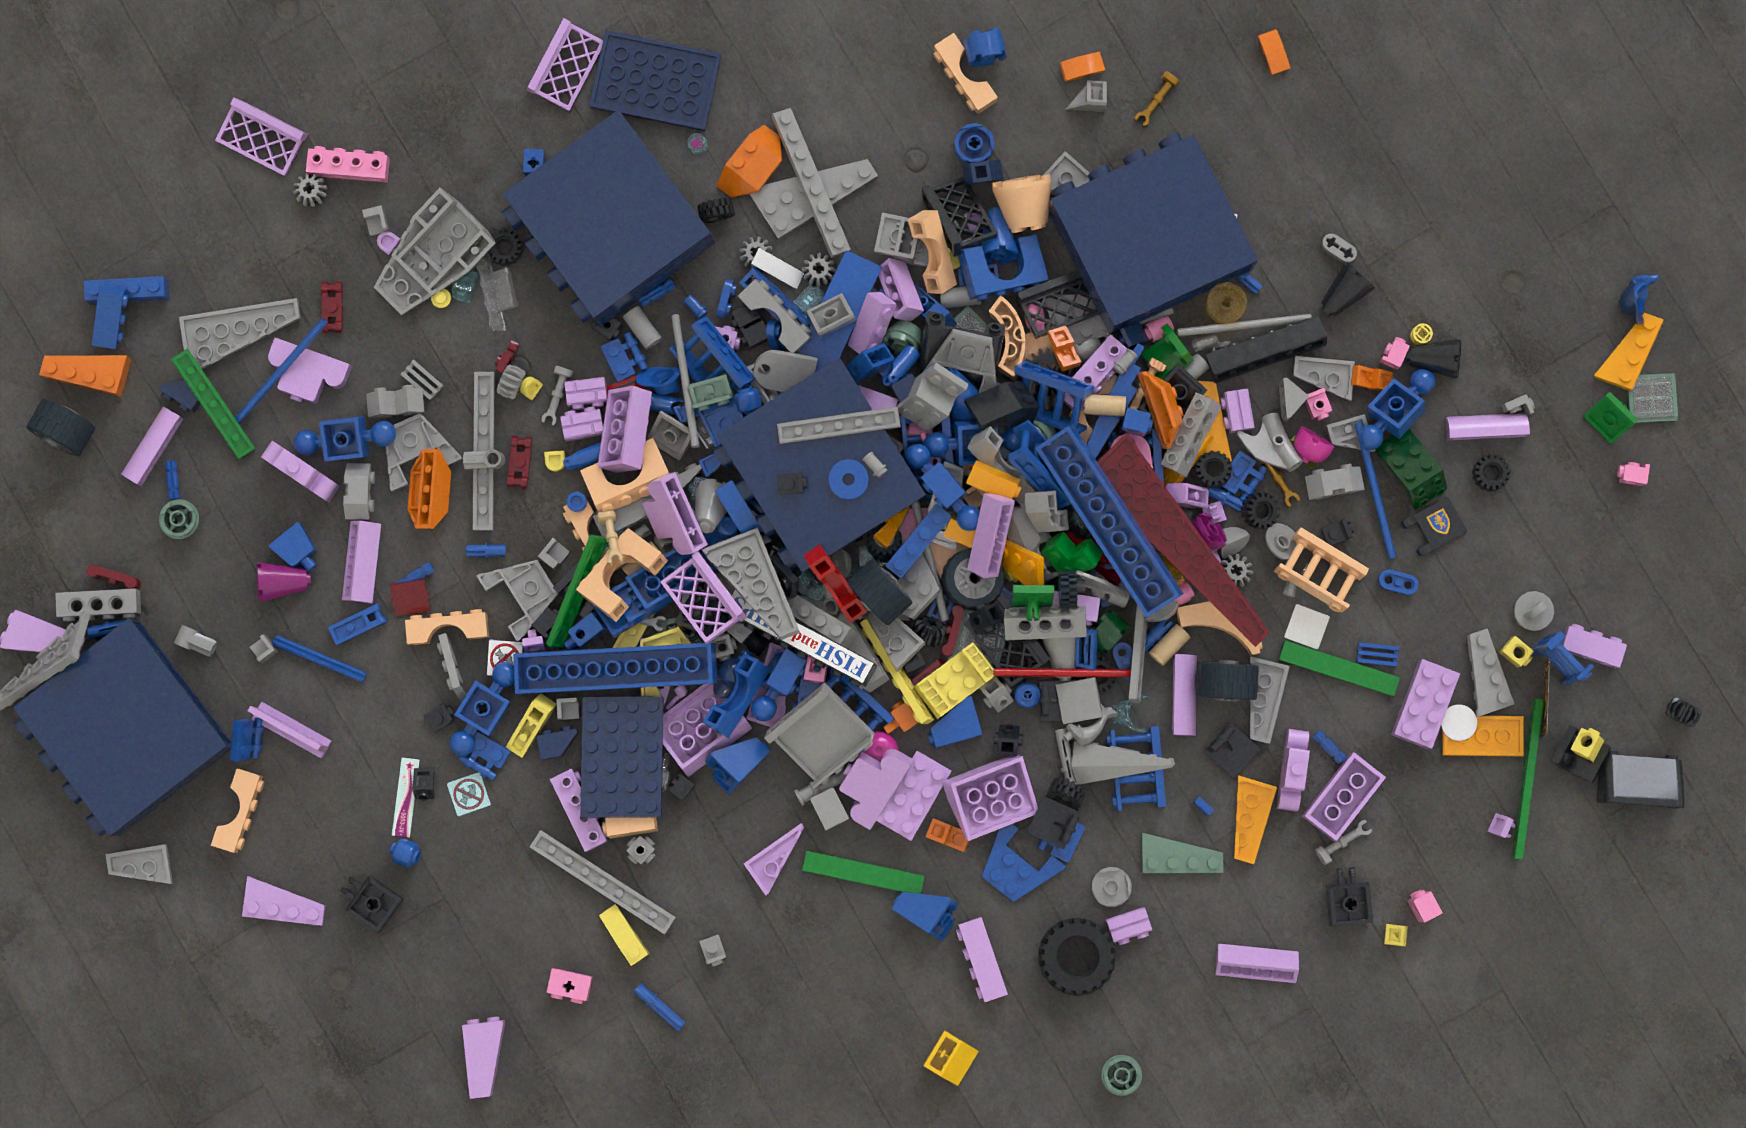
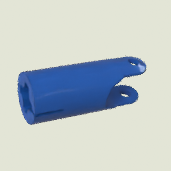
[882,345,920,386]
[649,393,685,416]
[563,442,601,470]

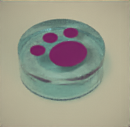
[688,133,708,154]

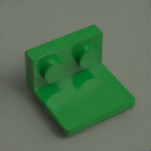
[1141,323,1195,379]

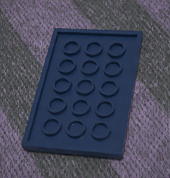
[589,30,721,131]
[580,696,664,818]

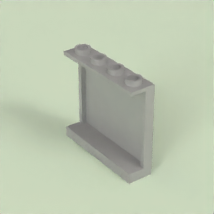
[764,683,875,789]

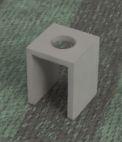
[810,788,849,831]

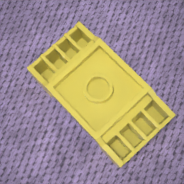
[913,642,994,719]

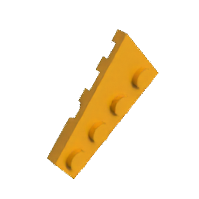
[1197,381,1232,463]

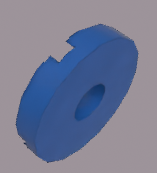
[828,459,869,500]

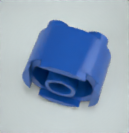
[963,28,1007,67]
[954,123,994,165]

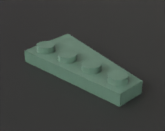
[1142,833,1223,873]

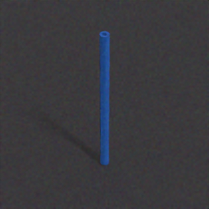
[235,318,328,424]
[1354,422,1396,559]

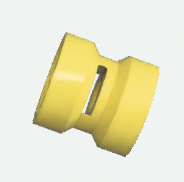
[1410,323,1433,345]

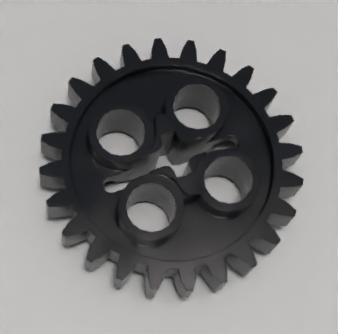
[1019,347,1081,411]

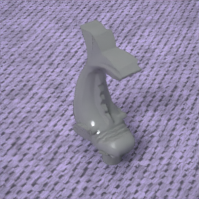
[1063,704,1118,746]

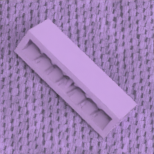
[121,407,183,486]
[1445,413,1530,441]
[967,494,1015,578]
[342,521,381,603]
[1172,654,1197,736]
[1215,944,1299,983]

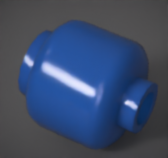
[734,385,762,416]
[1014,682,1041,709]
[390,839,421,868]

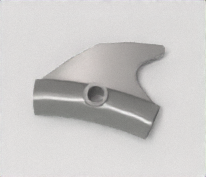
[1237,413,1303,472]
[1076,570,1130,608]

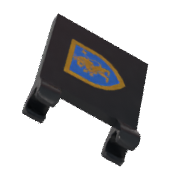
[1401,497,1467,556]

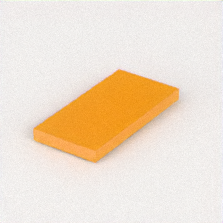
[1442,716,1524,757]

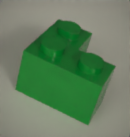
[1041,531,1103,573]

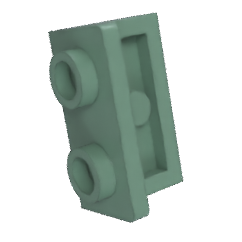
[688,374,734,411]

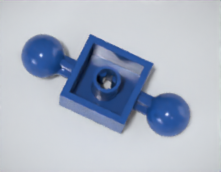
[1358,369,1436,450]
[294,415,396,462]
[924,420,1021,466]
[905,444,980,531]
[751,626,811,721]
[449,662,515,756]

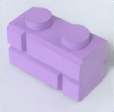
[565,377,608,410]
[1220,389,1255,434]
[560,407,604,442]
[1166,483,1209,509]
[1105,907,1152,945]

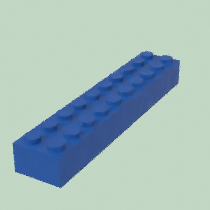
[1036,424,1184,618]
[513,643,718,694]

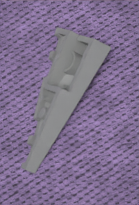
[1072,740,1175,784]

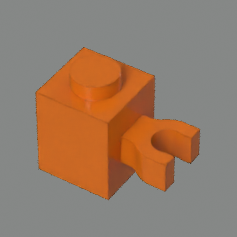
[883,701,918,734]

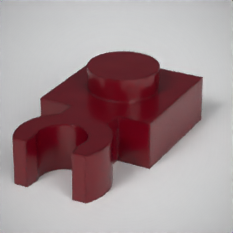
[495,340,520,374]

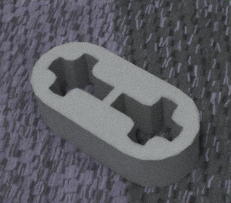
[1321,234,1357,263]

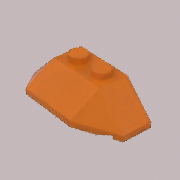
[716,125,782,198]
[1137,371,1183,449]
[407,449,451,529]

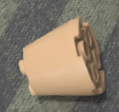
[991,174,1052,233]

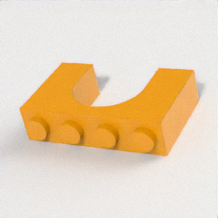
[943,460,1022,548]

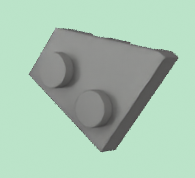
[1326,414,1375,452]

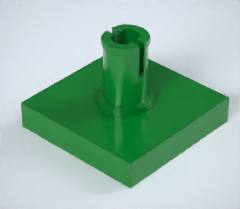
[1583,392,1638,444]
[1012,585,1054,621]

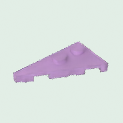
[744,823,804,896]

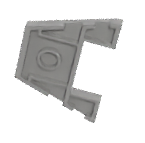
[923,329,997,393]
[386,413,463,492]
[897,552,942,620]
[476,560,559,642]

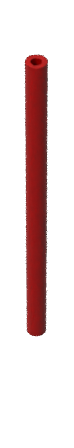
[993,668,1131,677]

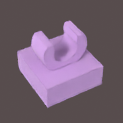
[1201,501,1227,524]
[522,629,546,653]
[1488,813,1515,838]

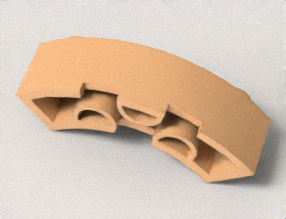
[989,295,1026,382]

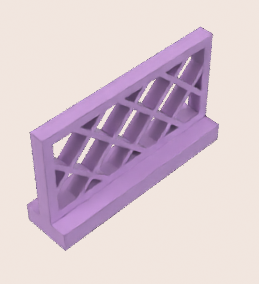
[527,18,603,111]
[215,97,308,176]
[661,551,747,644]
[248,702,332,758]

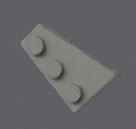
[1293,356,1355,402]
[868,613,925,672]
[106,844,173,884]

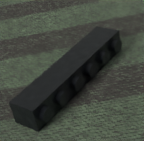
[1206,316,1327,383]

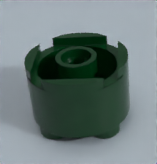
[1090,609,1132,656]

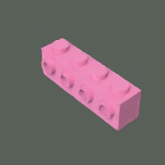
[306,146,390,183]

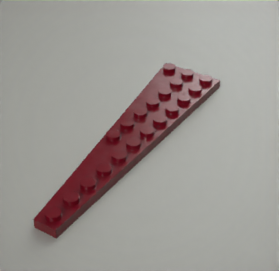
[1097,433,1270,647]

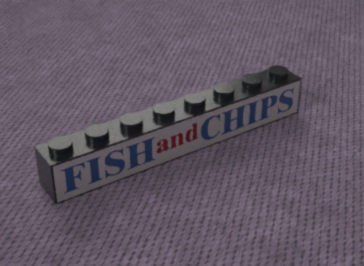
[723,589,877,688]

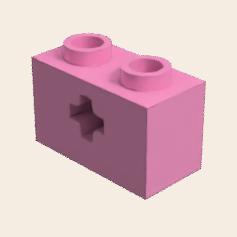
[1407,890,1442,923]
[547,968,593,1004]

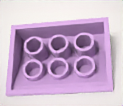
[663,684,752,777]
[942,755,1038,841]

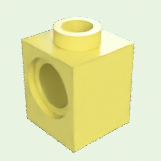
[1499,636,1534,668]
[1571,728,1604,762]

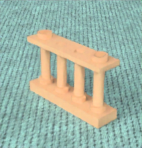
[1273,528,1369,613]

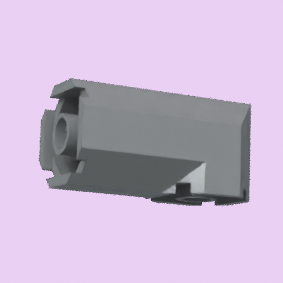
[1007,502,1059,583]

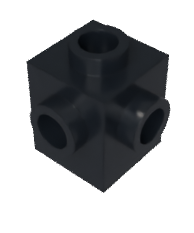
[969,602,1004,634]
[994,724,1023,756]

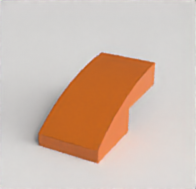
[1258,29,1290,75]
[1059,52,1105,82]
[1048,326,1081,371]
[1351,365,1393,391]
[926,818,970,852]

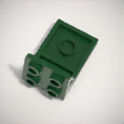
[1375,429,1447,510]

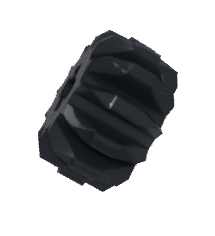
[912,615,947,647]
[1665,698,1702,727]

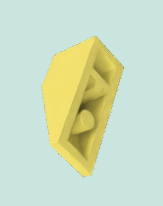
[506,693,557,758]
[599,904,649,966]

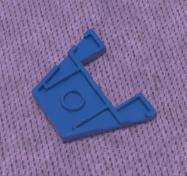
[673,398,744,477]
[982,824,1066,902]

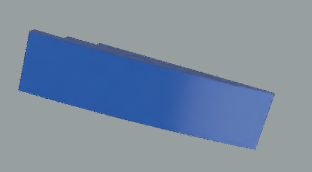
[779,250,882,395]
[1087,343,1145,459]
[592,526,740,638]

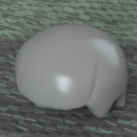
[1073,338,1101,362]

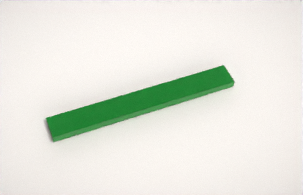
[1511,699,1544,860]

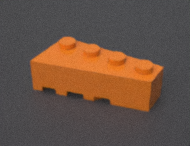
[39,355,132,397]

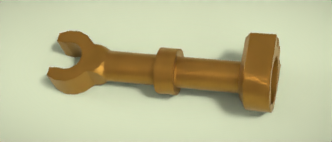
[1134,71,1180,127]
[1257,459,1300,507]

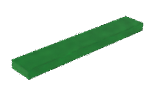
[171,348,255,459]
[546,535,607,648]
[1279,641,1400,697]
[802,851,925,894]

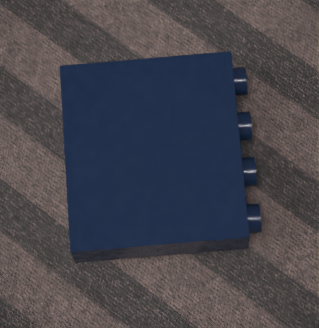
[501,110,715,327]
[1049,133,1258,335]
[713,357,927,573]
[13,618,232,836]

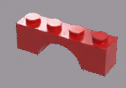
[804,544,867,623]

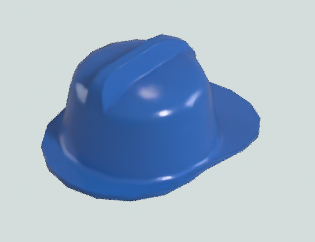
[636,367,680,395]

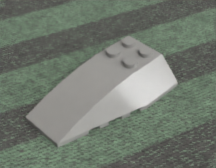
[374,187,496,315]

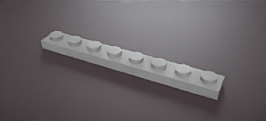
[771,108,851,258]
[473,372,495,531]
[530,830,676,934]

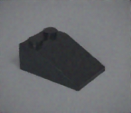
[1137,363,1207,426]
[964,381,1039,428]

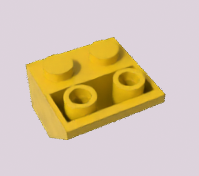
[923,1030,979,1086]

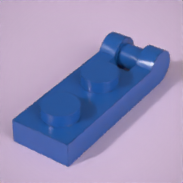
[328,603,388,646]

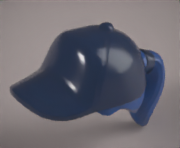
[1619,275,1659,325]
[713,650,754,698]

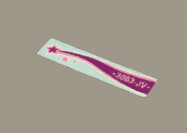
[392,758,420,837]

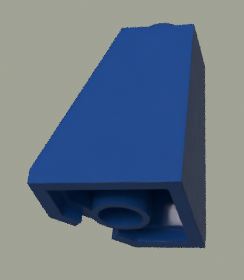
[705,737,771,795]
[892,892,958,942]

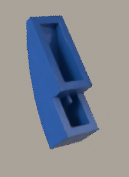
[714,480,763,534]

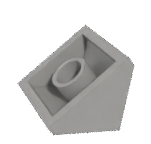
[807,293,856,339]
[1279,378,1309,423]
[646,411,691,461]

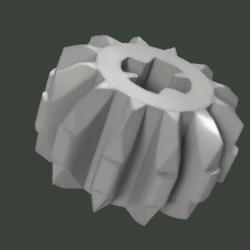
[293,173,328,207]
[740,236,773,270]
[802,253,836,287]
[497,364,525,399]
[1221,554,1253,587]

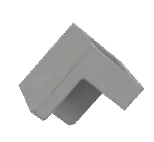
[362,205,390,236]
[538,538,570,570]
[250,634,279,663]
[557,698,580,720]

